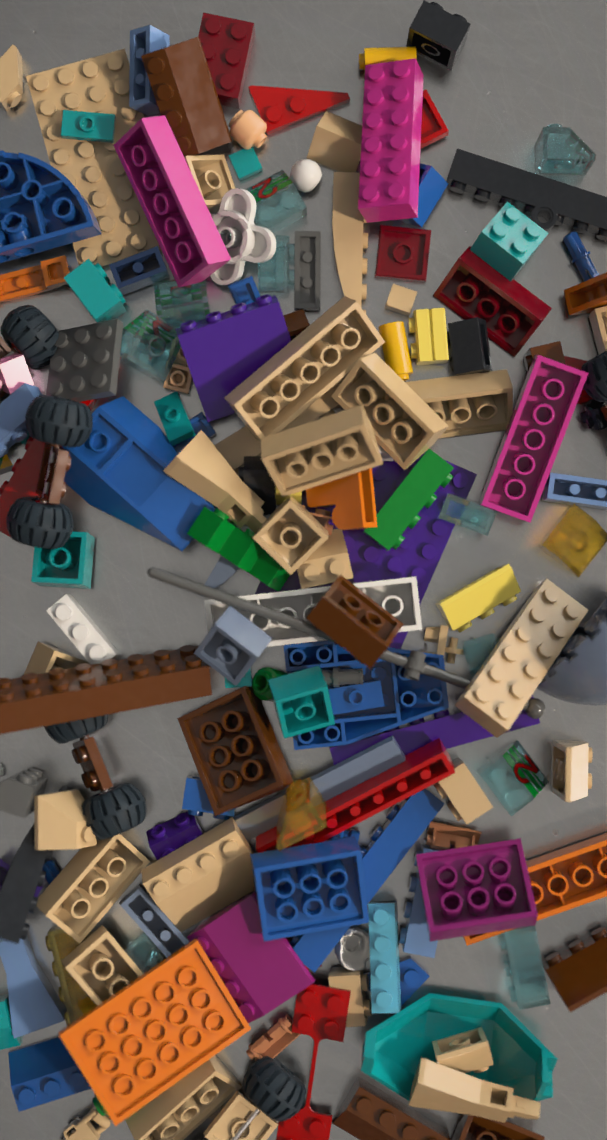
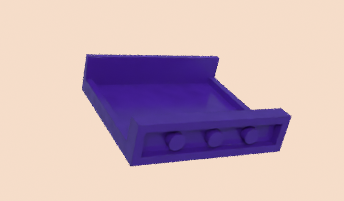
[176,294,291,422]

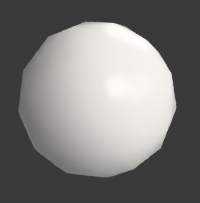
[290,159,322,192]

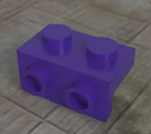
[146,811,204,860]

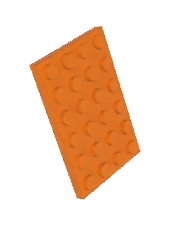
[58,938,251,1126]

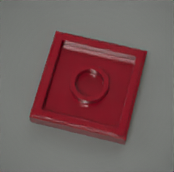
[375,225,431,283]

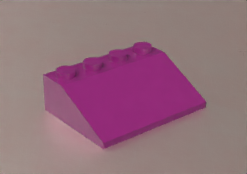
[416,838,538,941]
[187,893,315,1023]

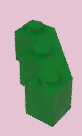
[187,507,290,592]

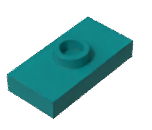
[61,110,116,143]
[154,391,196,446]

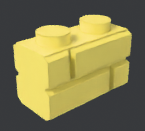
[408,308,449,366]

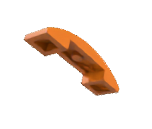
[0,255,70,303]

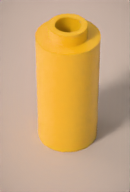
[359,46,417,75]
[378,321,413,381]

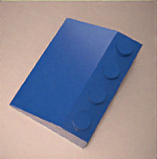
[250,836,369,941]

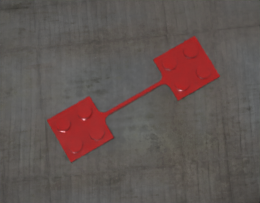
[276,984,351,1140]

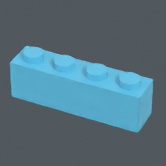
[368,902,401,1013]

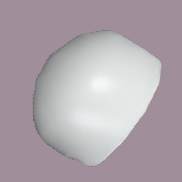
[334,927,370,972]

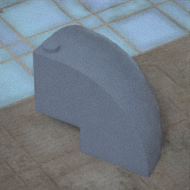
[537,598,607,706]

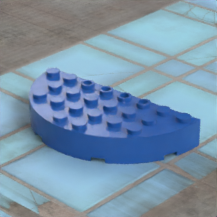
[0,151,102,263]

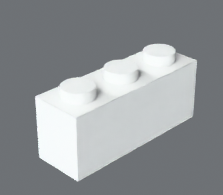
[46,594,120,665]

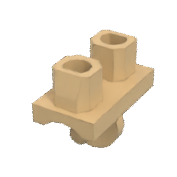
[422,625,464,664]

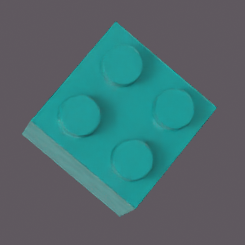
[470,201,548,281]
[63,259,127,323]
[31,532,95,589]
[268,665,335,739]

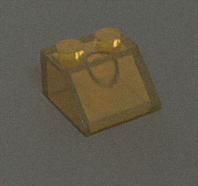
[538,504,607,578]
[276,777,326,851]

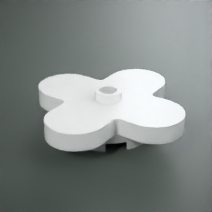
[210,188,276,286]

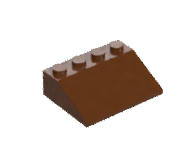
[177,686,294,816]
[541,927,607,1012]

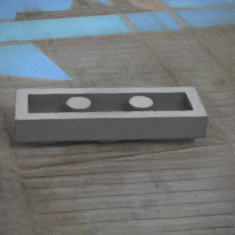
[294,231,321,310]

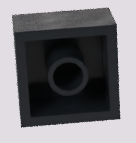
[406,0,471,71]

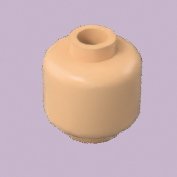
[229,110,267,150]

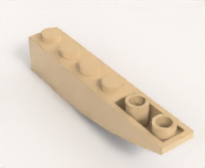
[332,172,368,314]

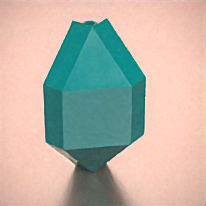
[361,993,558,1101]

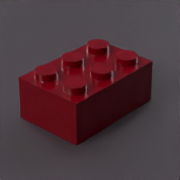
[198,12,255,109]

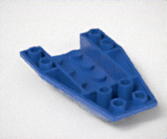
[62,396,215,551]
[283,641,449,750]

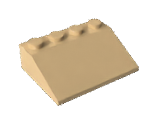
[141,817,255,932]

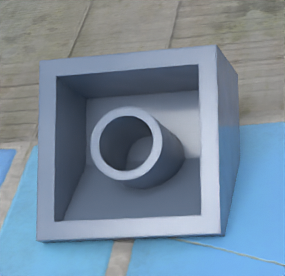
[194,606,273,686]

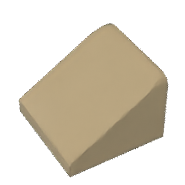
[385,284,417,317]

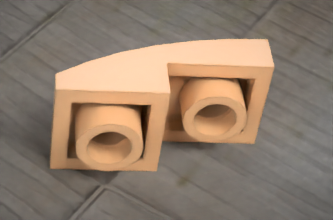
[163,336,193,394]

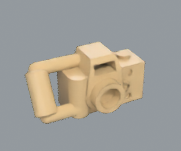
[61,1109,111,1140]

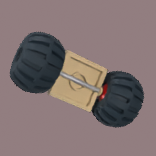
[197,1056,306,1140]

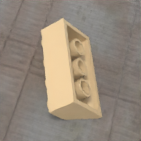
[332,353,448,470]
[405,369,513,438]
[261,404,383,497]
[36,834,150,944]
[125,1055,242,1140]

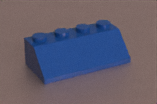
[8,1036,92,1112]

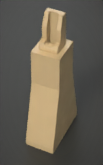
[163,430,267,533]
[408,1058,541,1123]

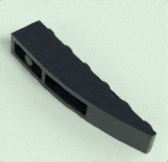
[0,786,68,945]

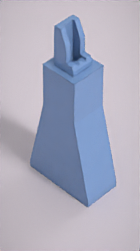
[0,936,68,1039]

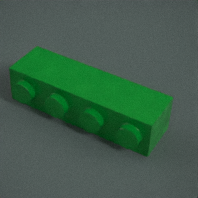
[363,448,454,552]

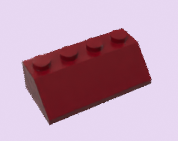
[433,246,552,357]

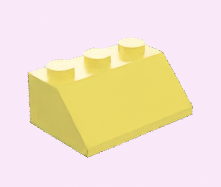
[436,564,521,633]

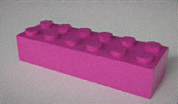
[358,58,424,223]
[113,115,231,287]
[479,355,588,523]

